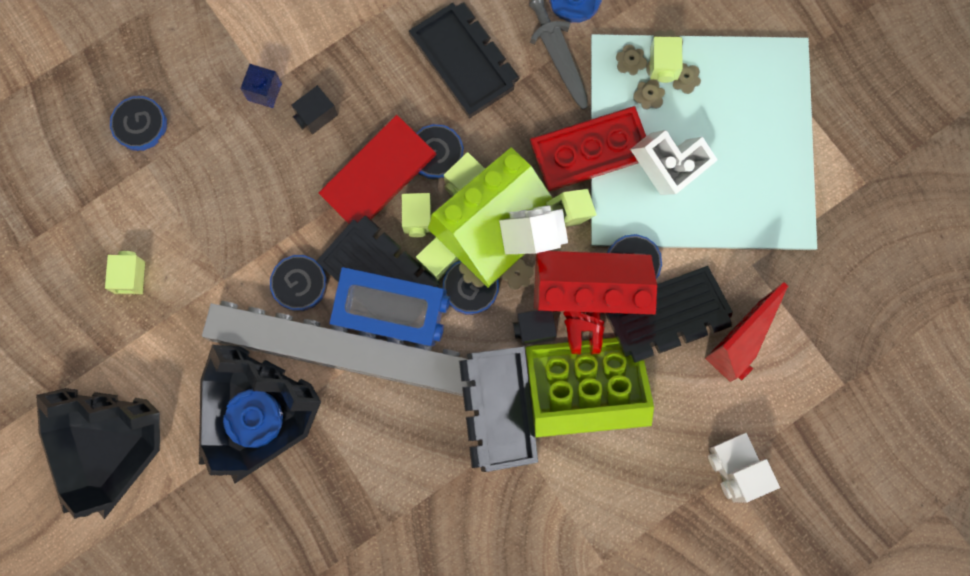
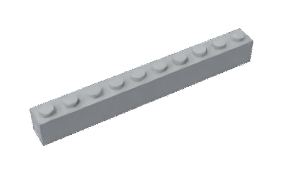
[202,301,471,396]

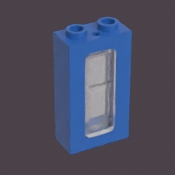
[329,267,450,346]

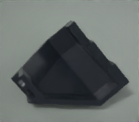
[199,345,321,484]
[36,388,160,519]

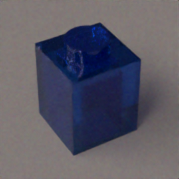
[240,64,282,108]

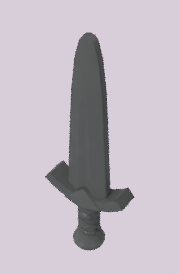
[529,0,588,109]

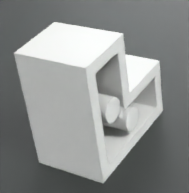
[630,130,717,195]
[499,205,568,254]
[708,433,780,503]

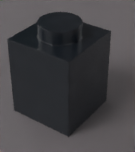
[291,85,338,135]
[513,310,557,346]

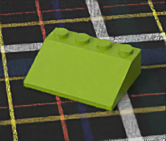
[428,147,553,288]
[525,338,654,437]

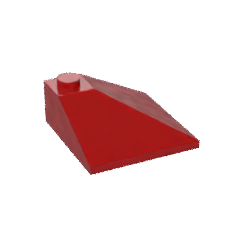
[705,282,788,382]

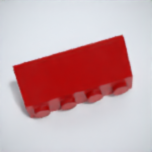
[534,251,657,314]

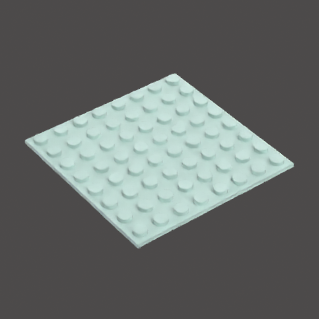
[591,35,817,250]

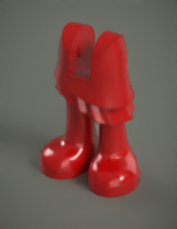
[563,311,605,354]

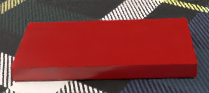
[530,106,646,192]
[319,115,437,224]

